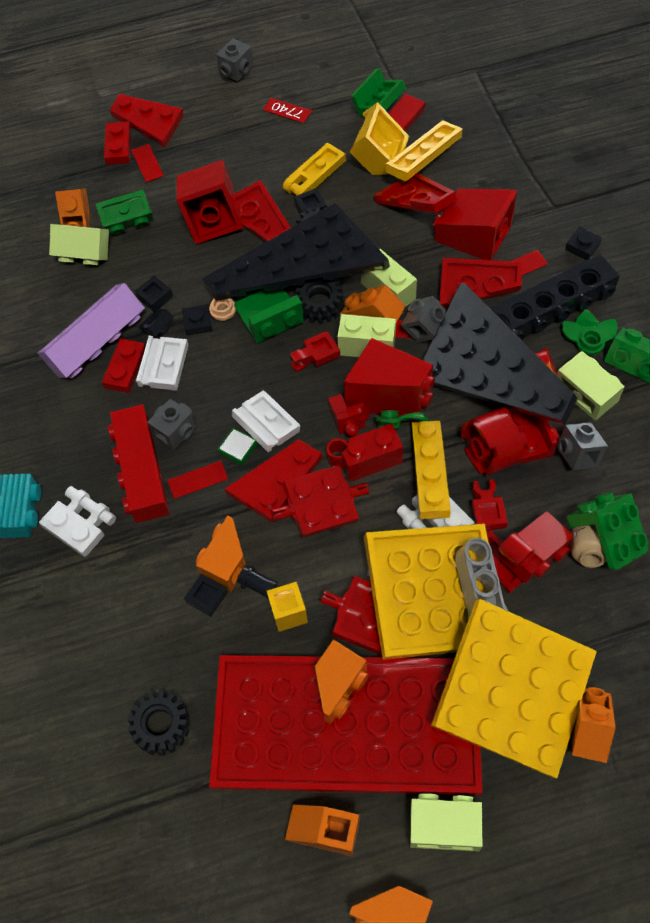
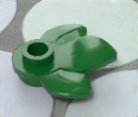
[562,309,617,355]
[375,410,428,429]

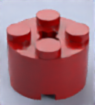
[461,407,528,476]

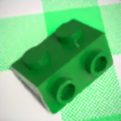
[351,68,406,116]
[96,190,153,235]
[604,328,650,383]

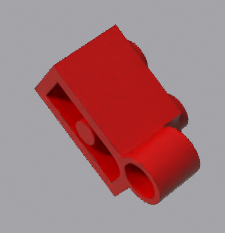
[326,423,403,483]
[499,511,574,584]

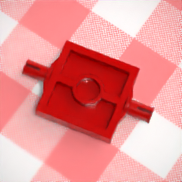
[271,465,369,538]
[320,576,382,656]

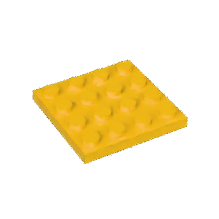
[364,524,489,660]
[431,599,597,779]

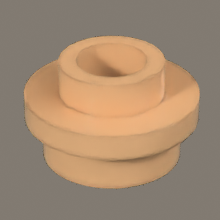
[209,298,236,321]

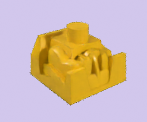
[350,102,409,175]

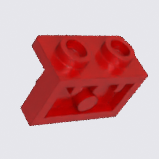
[508,409,559,464]

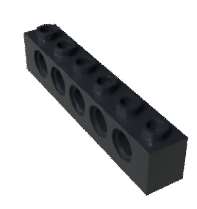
[490,254,620,340]

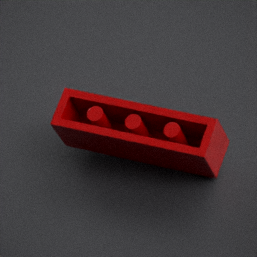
[108,404,170,523]

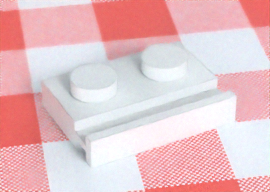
[136,336,189,391]
[232,390,300,453]

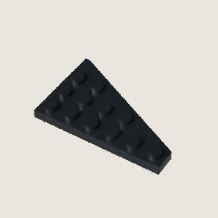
[202,203,390,301]
[423,283,578,425]

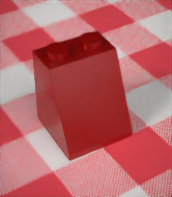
[176,160,243,244]
[433,189,518,260]
[344,338,435,416]

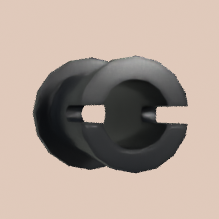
[237,566,278,599]

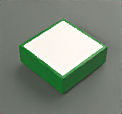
[218,428,258,466]

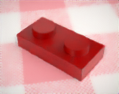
[104,122,131,165]
[102,339,146,393]

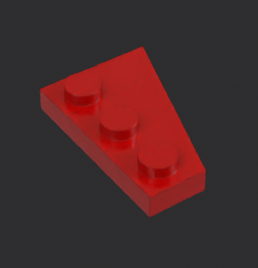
[110,94,184,148]
[374,173,457,213]
[235,180,291,242]
[440,258,522,308]
[225,439,323,523]

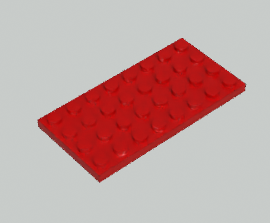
[209,655,482,795]

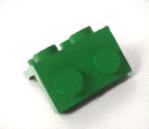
[234,288,304,344]
[567,492,648,570]

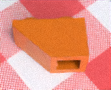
[55,188,90,228]
[340,285,406,323]
[196,515,246,592]
[315,639,369,724]
[571,687,616,763]
[285,805,360,857]
[349,886,433,923]

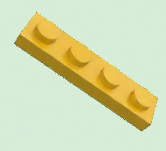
[386,120,463,181]
[412,421,451,519]

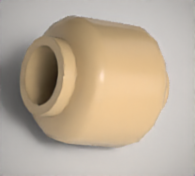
[571,524,607,568]

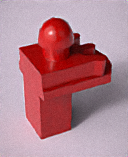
[328,394,370,437]

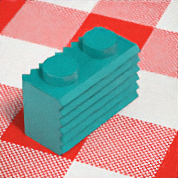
[0,473,41,538]

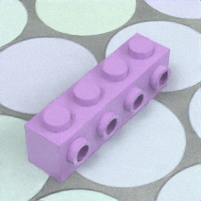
[38,283,145,378]

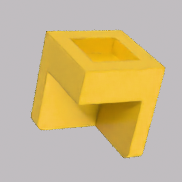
[267,582,308,632]

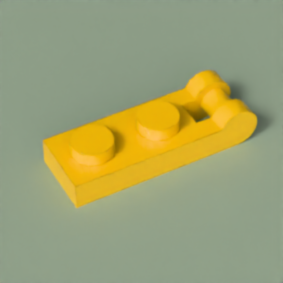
[283,143,346,196]

